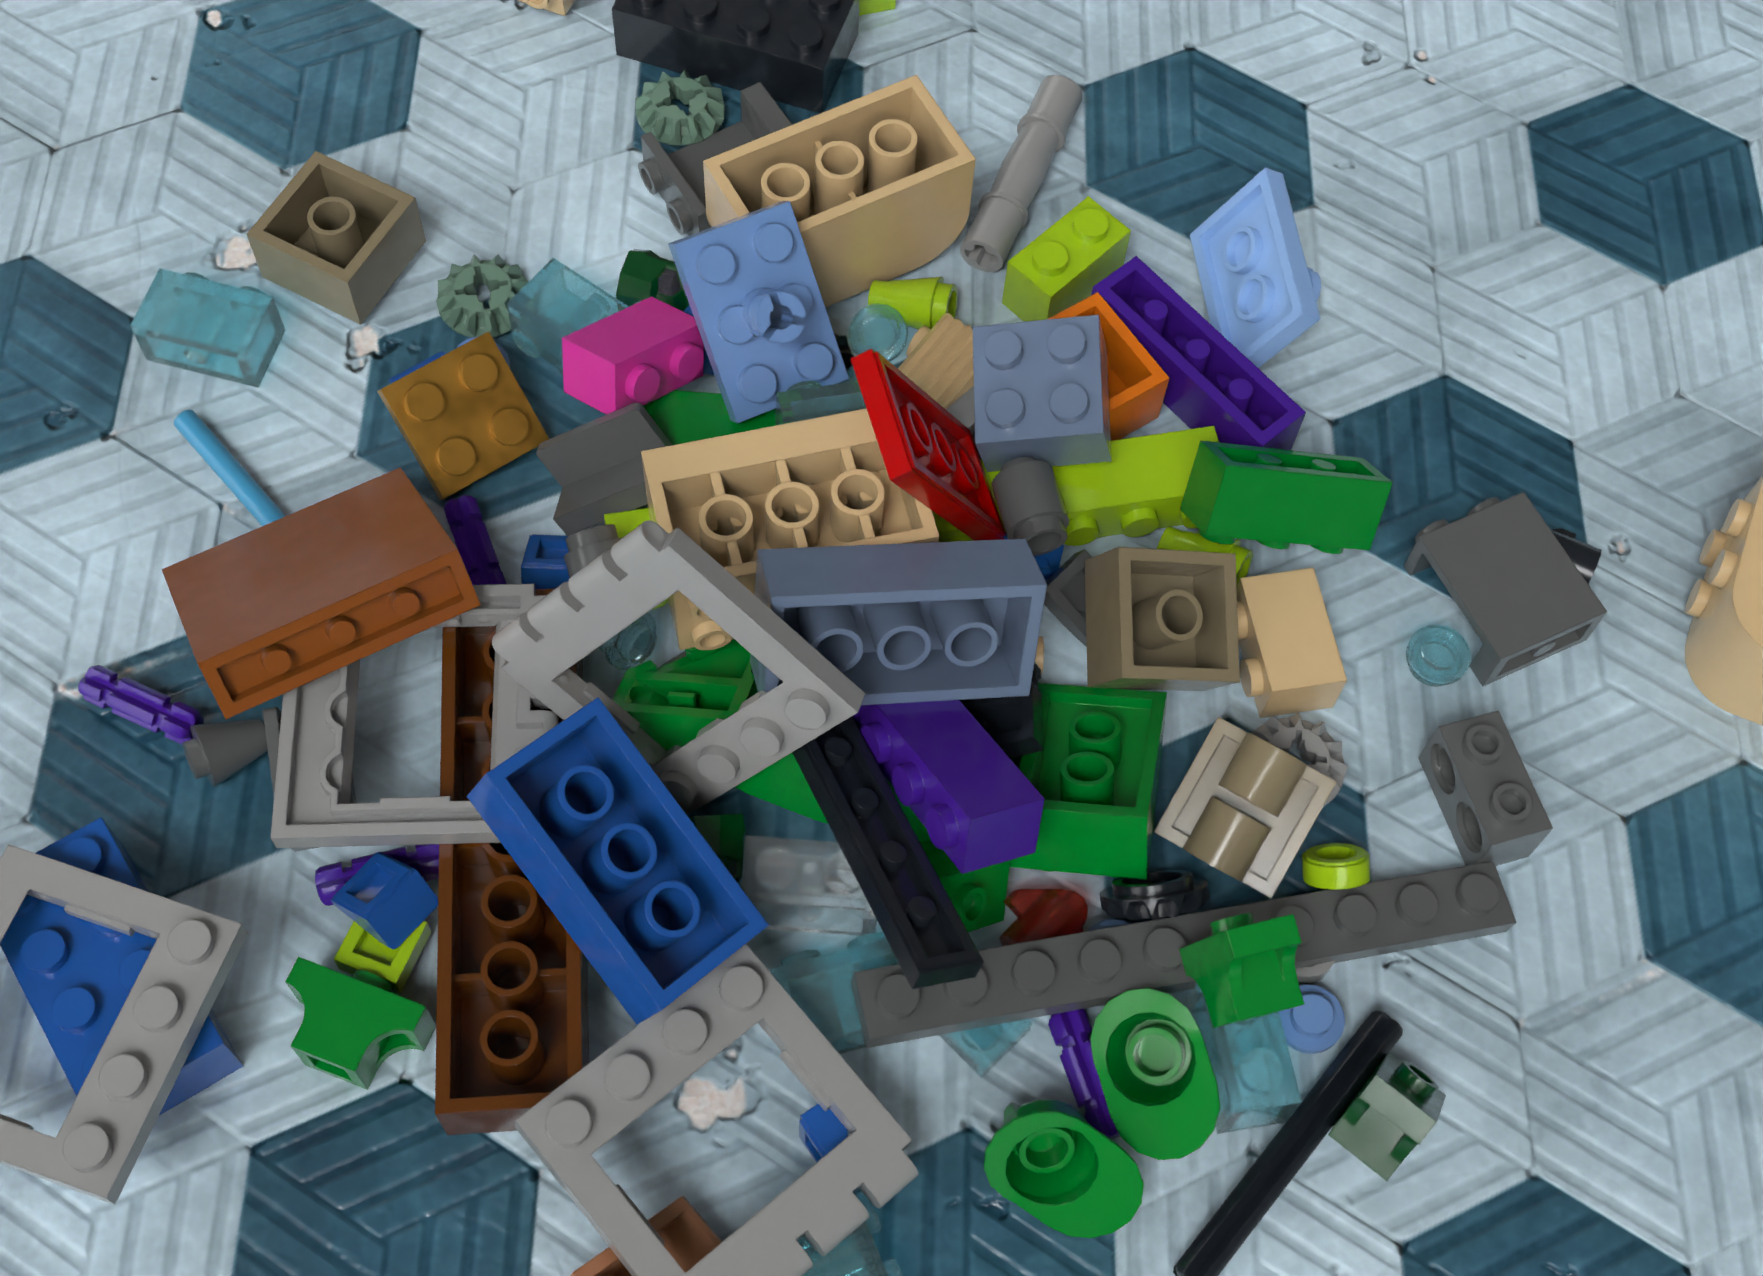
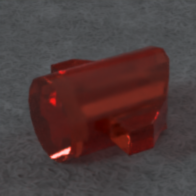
[999,889,1088,946]

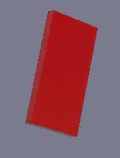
[850,348,1006,541]

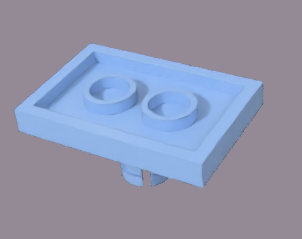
[1190,167,1321,368]

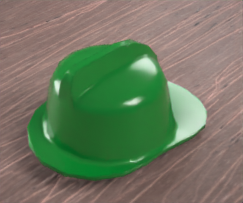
[1090,988,1221,1160]
[983,1099,1144,1238]

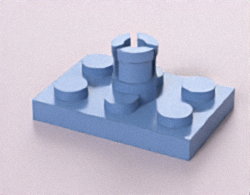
[668,201,849,423]

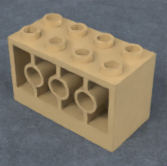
[641,408,939,650]

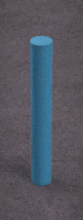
[174,410,286,526]

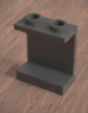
[638,82,792,236]
[1404,492,1607,687]

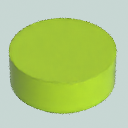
[1302,843,1370,890]

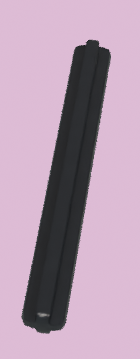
[1173,1010,1403,1276]

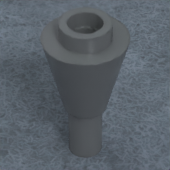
[182,719,268,787]

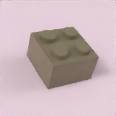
[246,151,426,325]
[1084,547,1240,691]

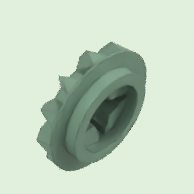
[635,69,725,145]
[436,254,532,337]

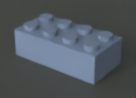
[750,539,1047,705]

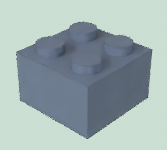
[972,314,1112,472]

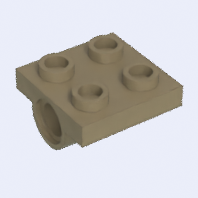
[1154,717,1337,899]

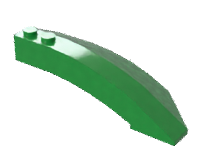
[612,639,1167,880]

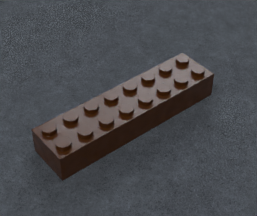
[435,588,589,1135]

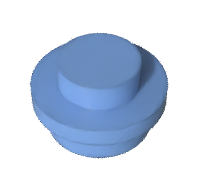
[1275,984,1345,1054]

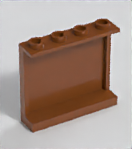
[161,467,481,719]

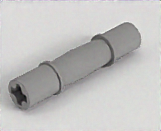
[960,75,1083,272]

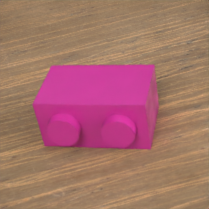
[562,296,704,415]

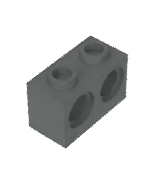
[1418,710,1553,866]

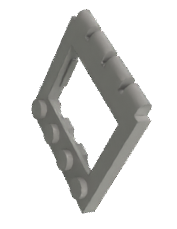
[492,520,865,815]
[271,584,559,848]
[0,844,248,1205]
[515,944,919,1276]

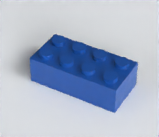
[466,697,769,1025]
[0,817,243,1116]

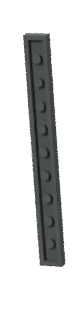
[851,861,1517,1048]

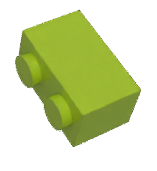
[1002,196,1131,322]

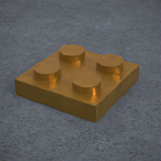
[377,331,549,499]

